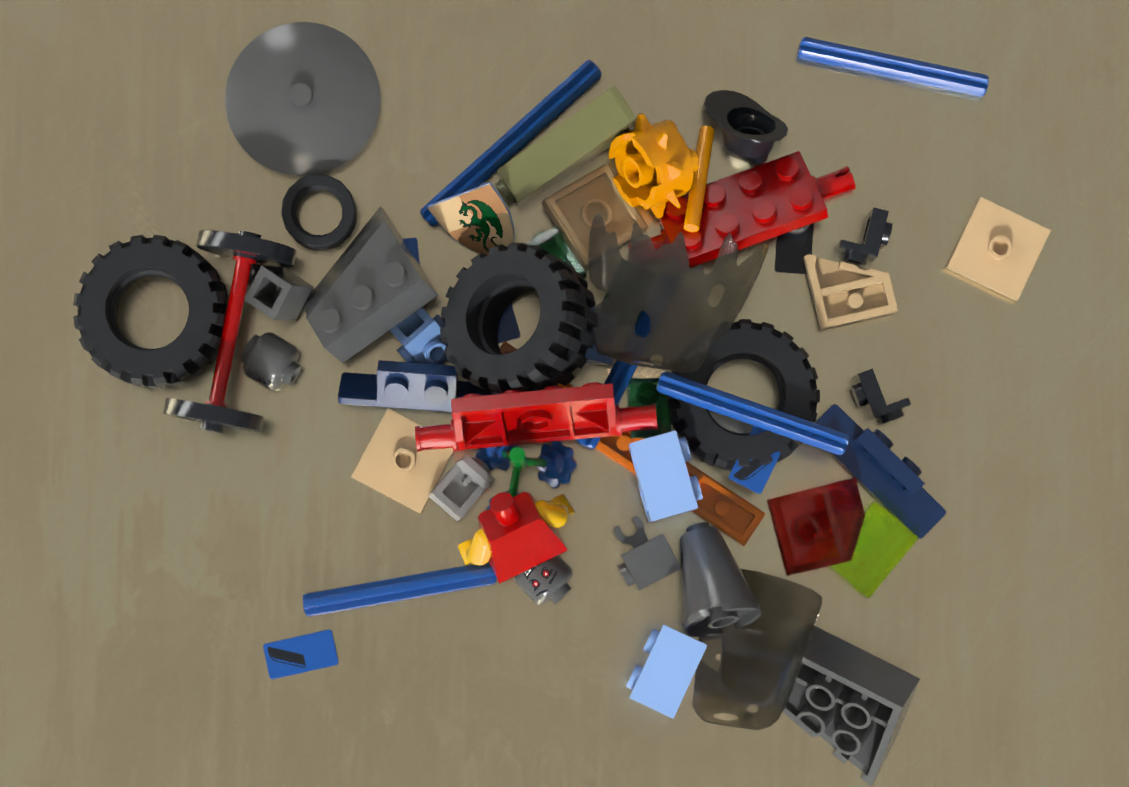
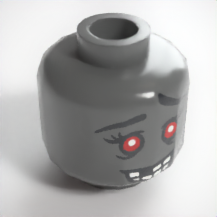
[240,332,302,390]
[515,555,573,605]

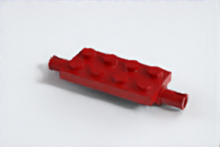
[628,151,856,271]
[415,382,658,452]

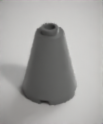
[680,522,761,637]

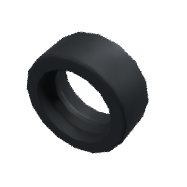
[281,174,357,251]

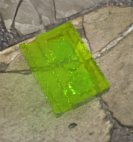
[823,501,919,598]

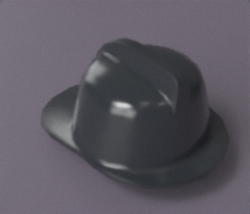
[704,90,788,165]

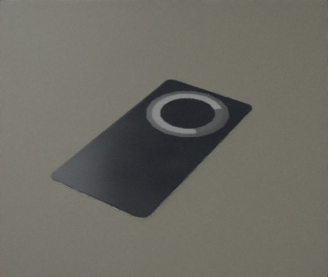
[775,223,814,274]

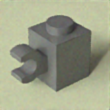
[245,264,313,320]
[614,516,682,590]

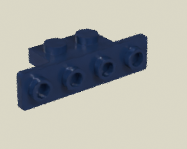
[338,360,495,412]
[815,404,946,539]

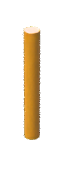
[684,126,715,232]

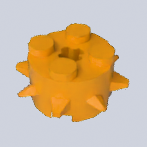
[608,113,699,218]

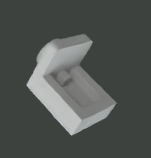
[428,455,495,521]

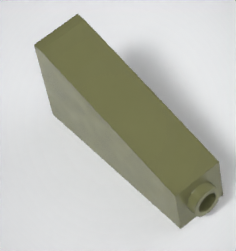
[495,85,637,208]

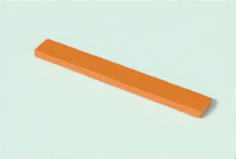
[500,341,766,546]

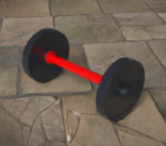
[163,230,297,433]

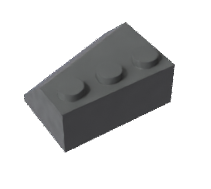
[304,206,438,363]
[776,625,920,787]

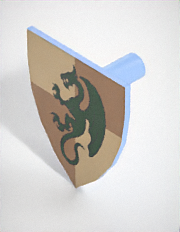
[428,182,515,255]

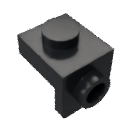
[836,208,893,265]
[851,368,911,424]

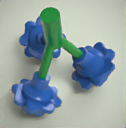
[476,441,577,510]

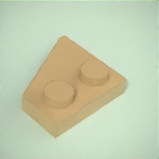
[803,254,898,330]

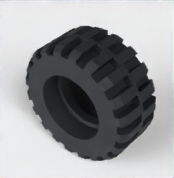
[73,235,228,388]
[440,242,598,395]
[667,319,820,471]

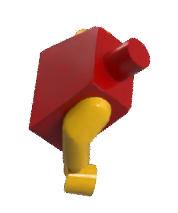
[458,492,575,584]

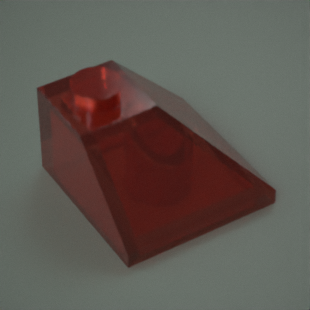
[767,478,865,576]

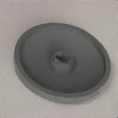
[225,22,381,178]

